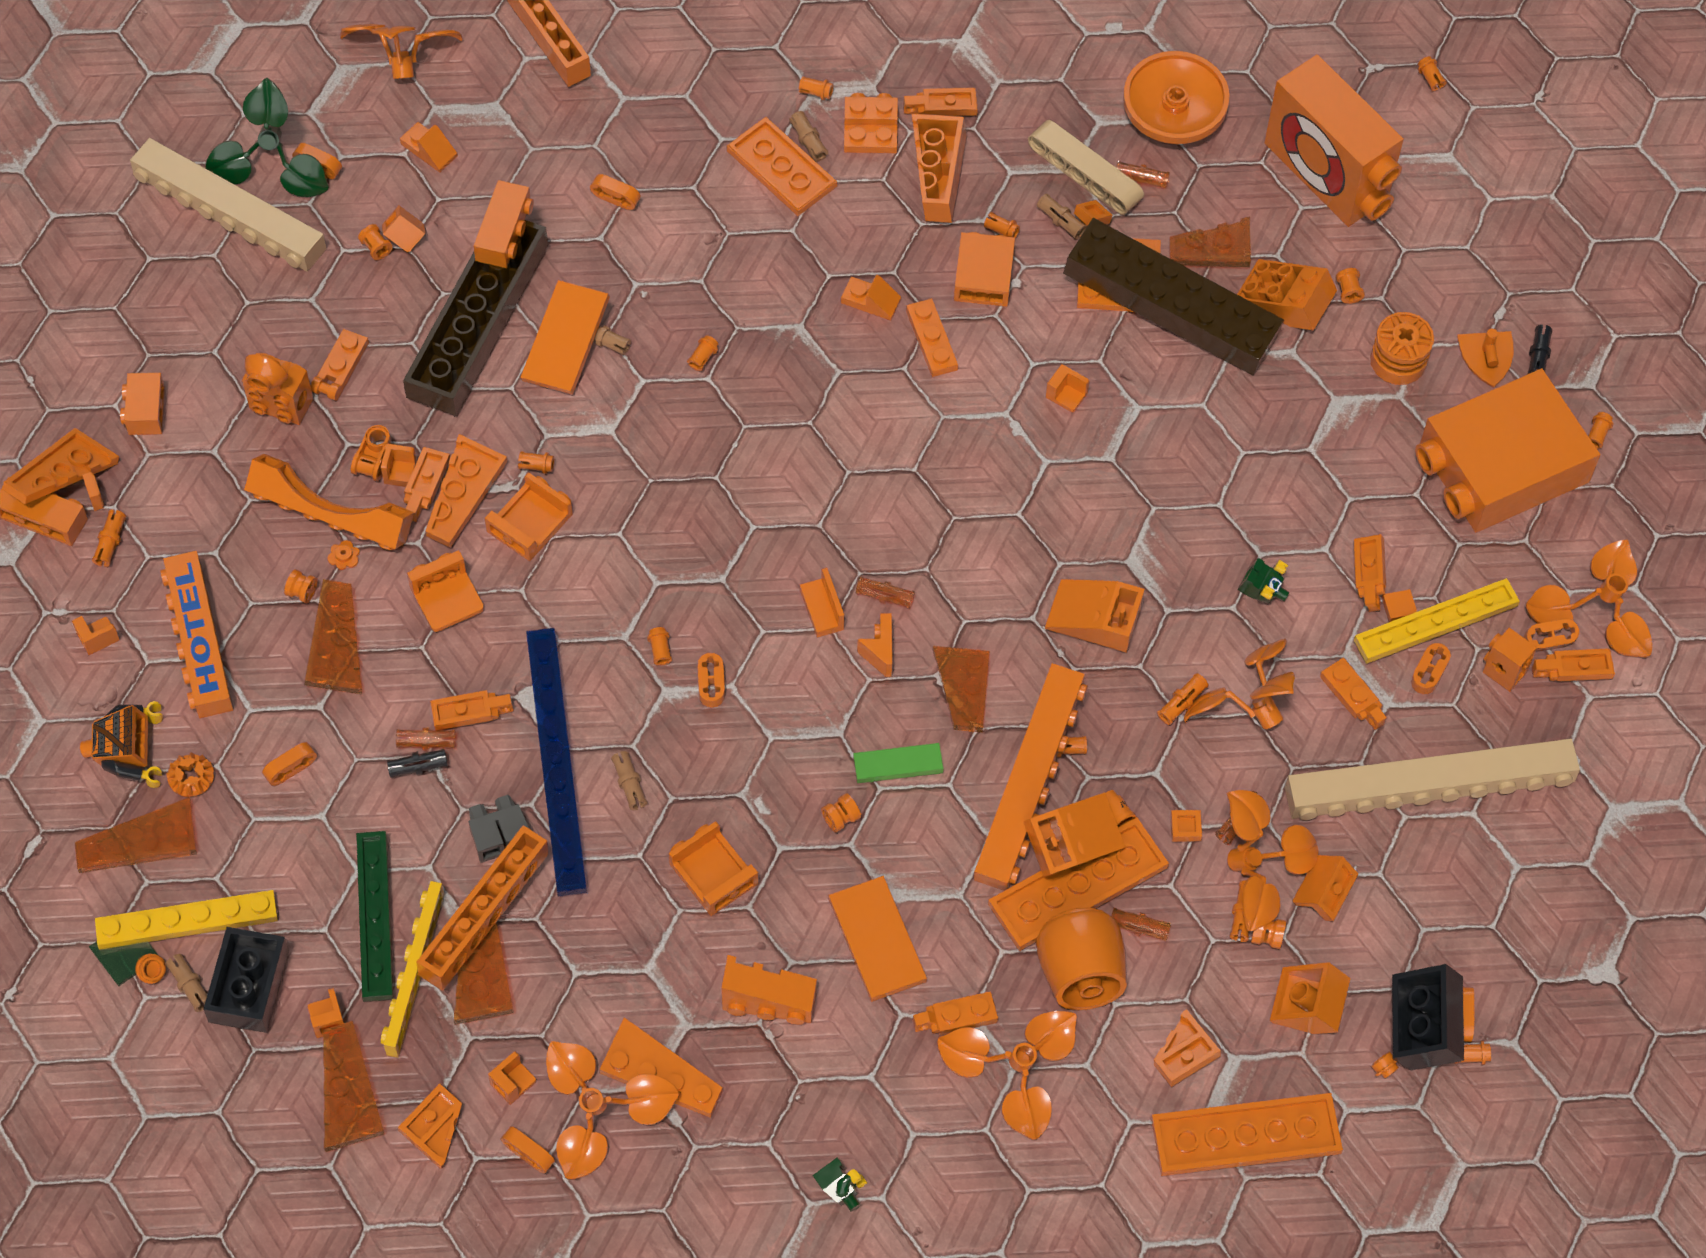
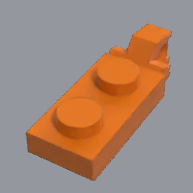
[903,88,978,116]
[404,447,450,522]
[1354,534,1386,612]
[1531,648,1615,681]
[1320,657,1387,730]
[430,690,513,731]
[913,991,998,1036]

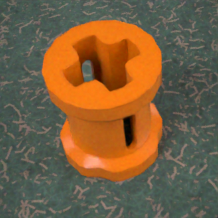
[358,224,393,260]
[1335,268,1365,304]

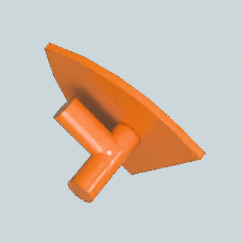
[1457,328,1514,388]

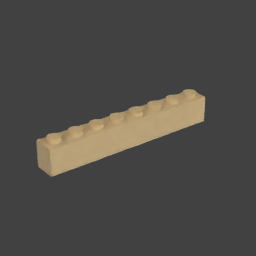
[130,138,326,272]

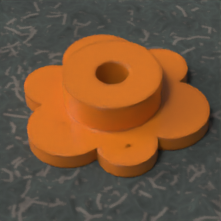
[327,540,360,570]

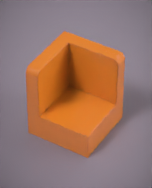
[382,205,425,252]
[1045,364,1090,412]
[381,443,417,487]
[72,616,120,655]
[308,988,346,1039]
[488,1051,536,1105]

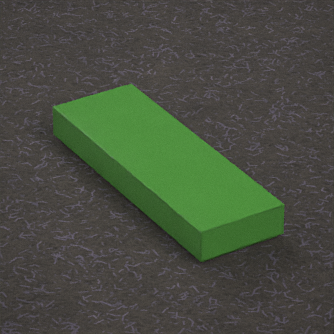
[853,743,943,783]

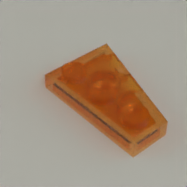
[1169,217,1251,268]

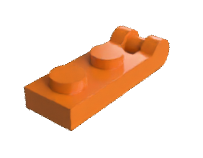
[310,329,369,401]

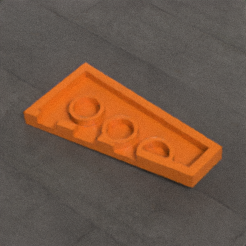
[425,434,507,548]
[599,1017,723,1118]

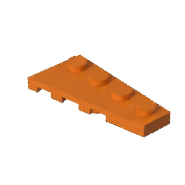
[2,428,119,504]

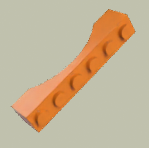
[244,454,414,550]

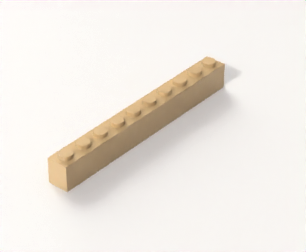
[1285,739,1580,820]

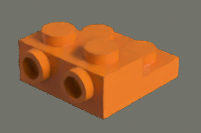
[844,93,898,153]

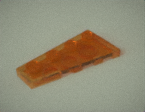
[304,579,362,694]

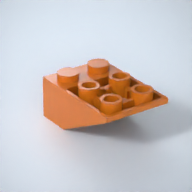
[1237,259,1337,330]
[1045,579,1145,652]
[1024,792,1125,877]

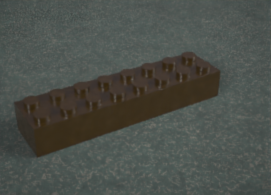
[1063,218,1284,376]
[403,220,548,416]

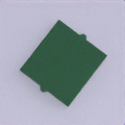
[89,941,158,987]

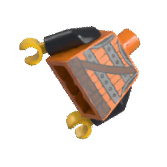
[80,701,163,788]

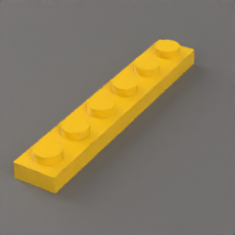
[1354,578,1520,664]
[381,881,444,1058]
[95,890,278,950]

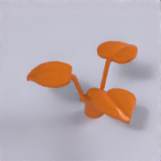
[340,24,462,79]
[1526,540,1652,658]
[1184,638,1295,729]
[1227,790,1319,931]
[937,1011,1077,1140]
[546,1041,679,1180]

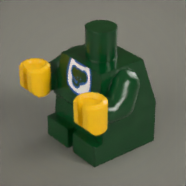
[1237,558,1289,603]
[812,1157,867,1212]

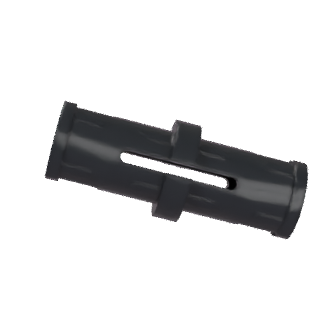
[1527,325,1553,374]
[387,749,448,778]

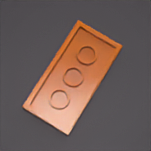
[727,117,837,216]
[520,280,610,395]
[828,876,927,1002]

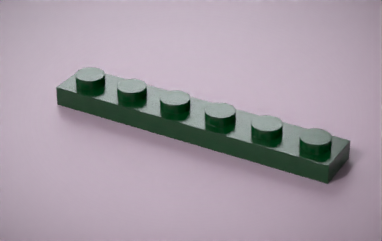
[356,831,393,1002]

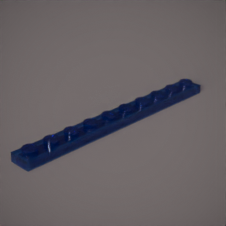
[526,628,587,897]

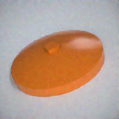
[1123,51,1229,144]

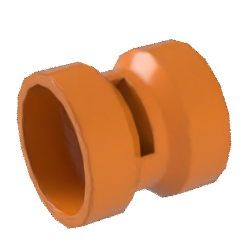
[821,793,861,833]
[1251,919,1286,949]

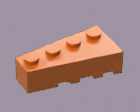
[912,114,967,223]

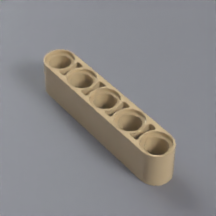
[1028,120,1144,215]

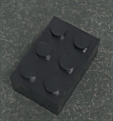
[203,927,289,1033]
[1392,964,1464,1070]

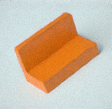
[800,567,844,638]
[1293,855,1358,921]

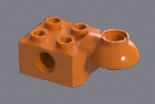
[242,353,313,425]

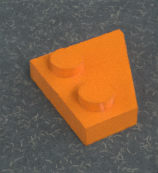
[1154,1009,1221,1087]
[397,1083,462,1169]

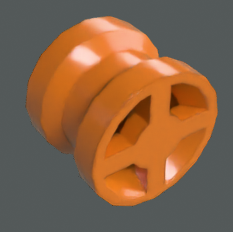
[284,569,318,604]

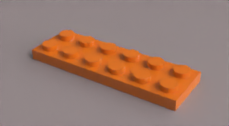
[988,817,1169,951]
[1151,1093,1343,1176]

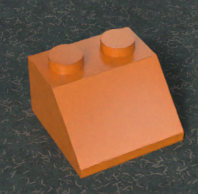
[1270,962,1351,1034]

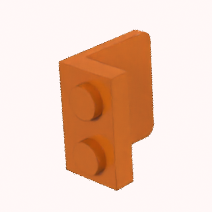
[407,550,484,632]

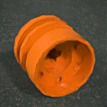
[1370,312,1434,385]

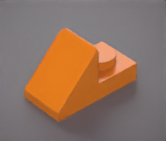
[400,122,458,173]
[841,274,901,321]
[857,613,892,677]

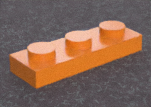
[906,298,958,377]

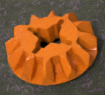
[166,752,214,797]

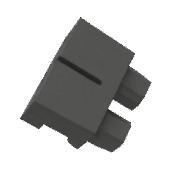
[468,795,529,863]

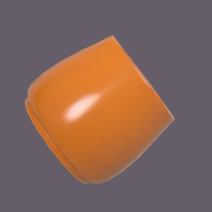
[1036,908,1127,1010]

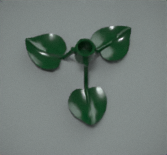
[205,78,329,197]

